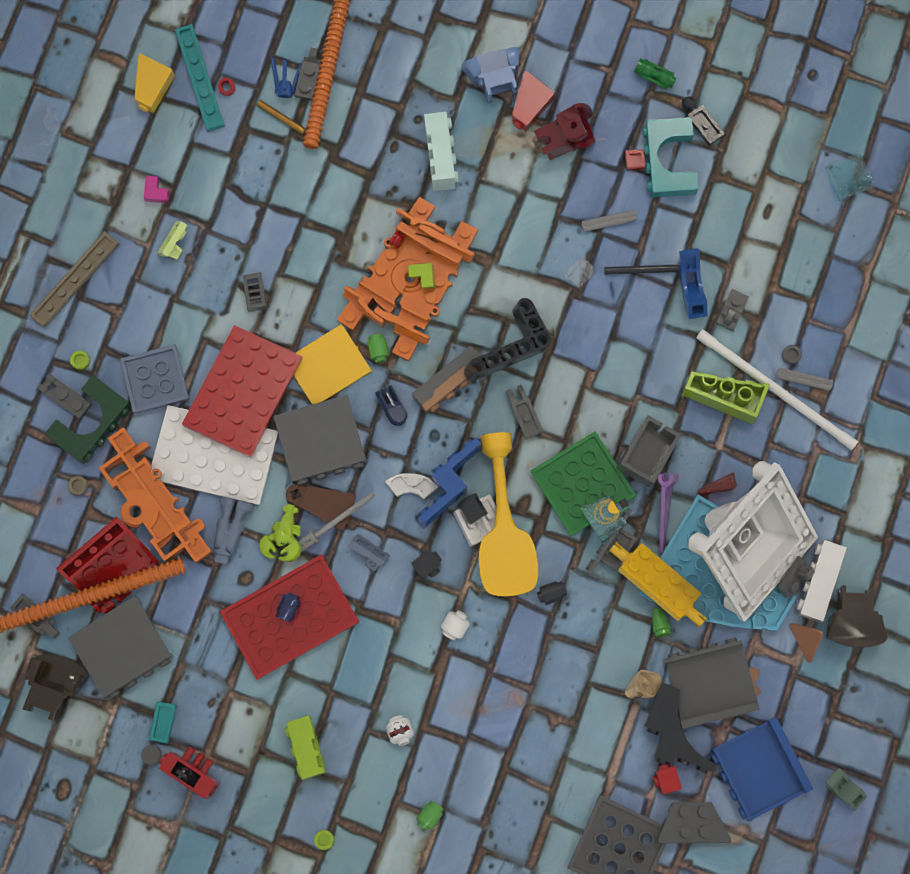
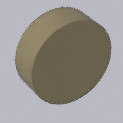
[68,476,88,496]

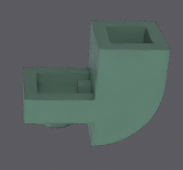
[826,768,867,811]

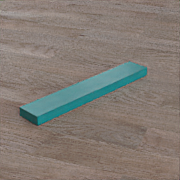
[175,24,225,132]

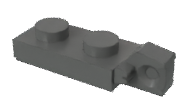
[294,47,321,101]
[10,593,60,639]

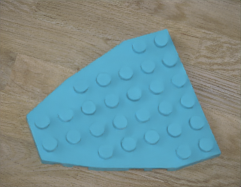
[639,495,796,631]

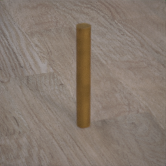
[257,100,307,135]

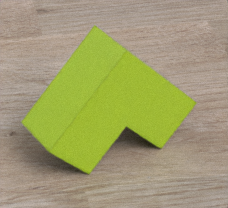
[408,263,435,289]

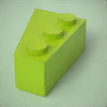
[284,715,327,780]

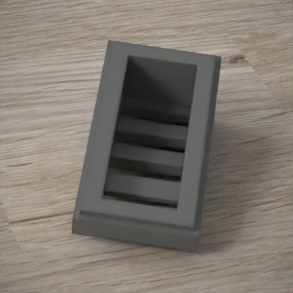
[243,272,267,312]

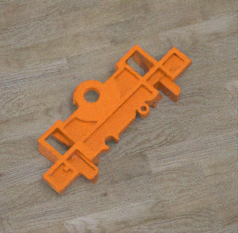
[99,427,212,563]

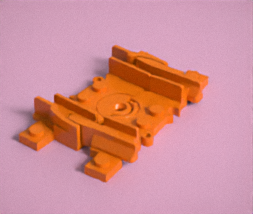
[337,197,478,362]

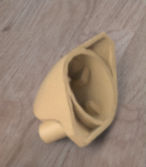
[625,670,662,699]

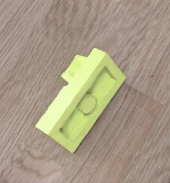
[157,221,187,259]

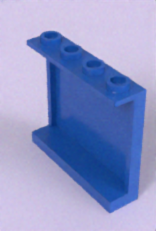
[710,717,813,822]

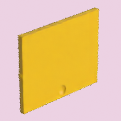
[294,324,372,405]

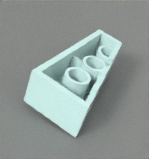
[424,112,459,191]

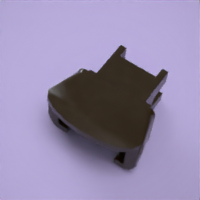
[826,585,888,648]
[23,654,89,721]

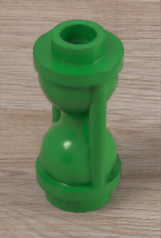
[634,58,676,90]

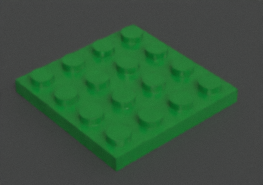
[530,431,636,537]

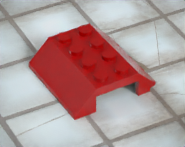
[56,516,159,614]

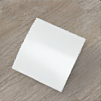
[453,494,496,547]

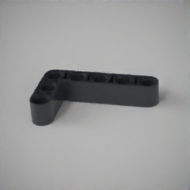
[464,298,551,381]

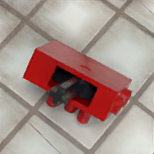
[159,747,221,799]

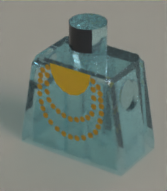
[581,496,631,543]

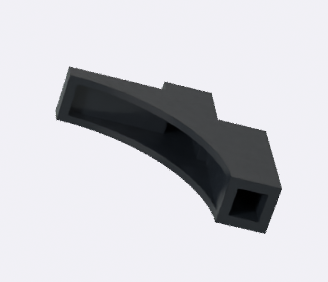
[644,682,716,773]

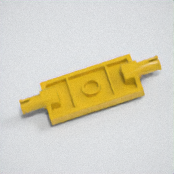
[609,542,707,627]

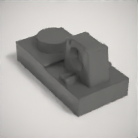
[716,289,749,331]
[778,556,815,600]

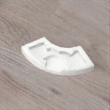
[385,473,439,500]

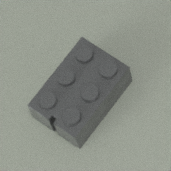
[616,415,681,487]

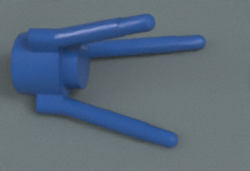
[271,57,302,98]

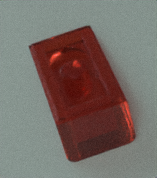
[696,472,737,495]

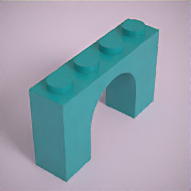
[642,117,698,198]

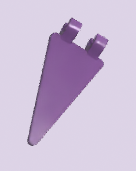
[658,472,679,554]

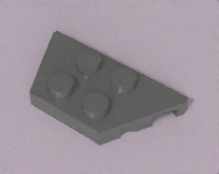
[656,802,731,843]

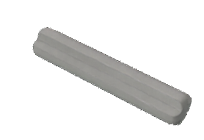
[581,210,637,232]
[776,368,833,391]

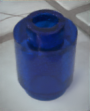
[276,592,301,623]

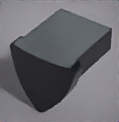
[457,493,488,524]

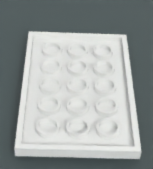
[151,405,279,506]

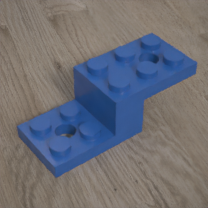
[418,438,481,529]

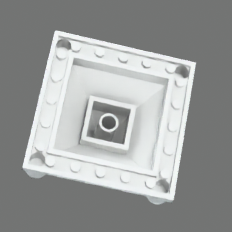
[689,461,818,622]

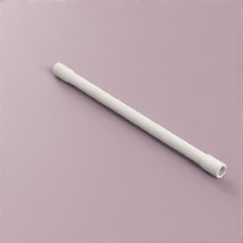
[696,329,858,451]

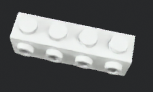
[796,540,847,623]

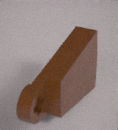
[286,485,356,532]

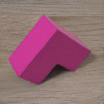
[143,176,170,203]

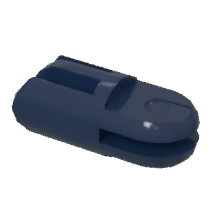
[375,385,407,426]

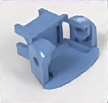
[462,47,520,103]

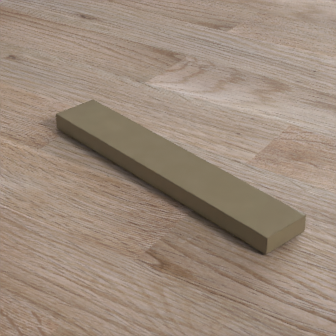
[30,231,120,328]

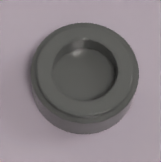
[782,345,802,365]
[141,745,162,765]

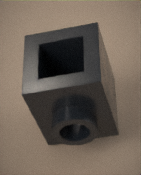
[411,549,442,580]

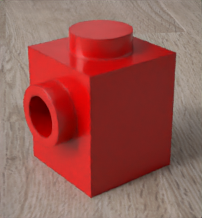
[653,763,682,795]

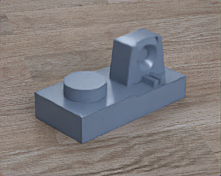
[349,535,390,571]

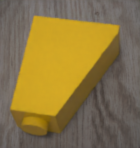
[135,53,175,113]

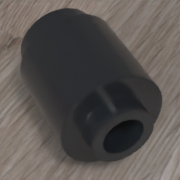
[537,581,567,605]

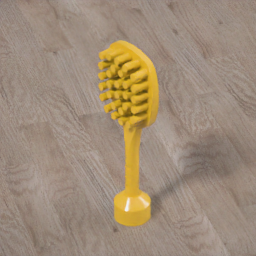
[479,432,538,597]

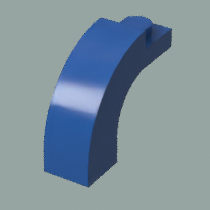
[678,248,708,319]

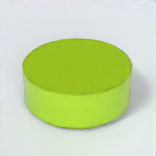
[70,350,90,370]
[314,830,334,850]

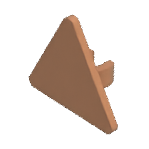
[789,623,823,663]

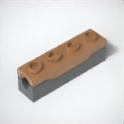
[412,346,479,414]

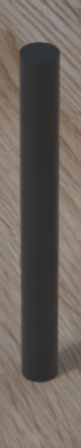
[604,264,679,275]

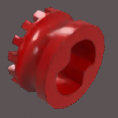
[218,78,235,96]
[389,230,406,249]

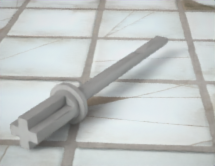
[298,493,375,552]

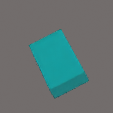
[149,701,177,744]

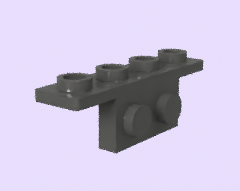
[585,509,638,577]

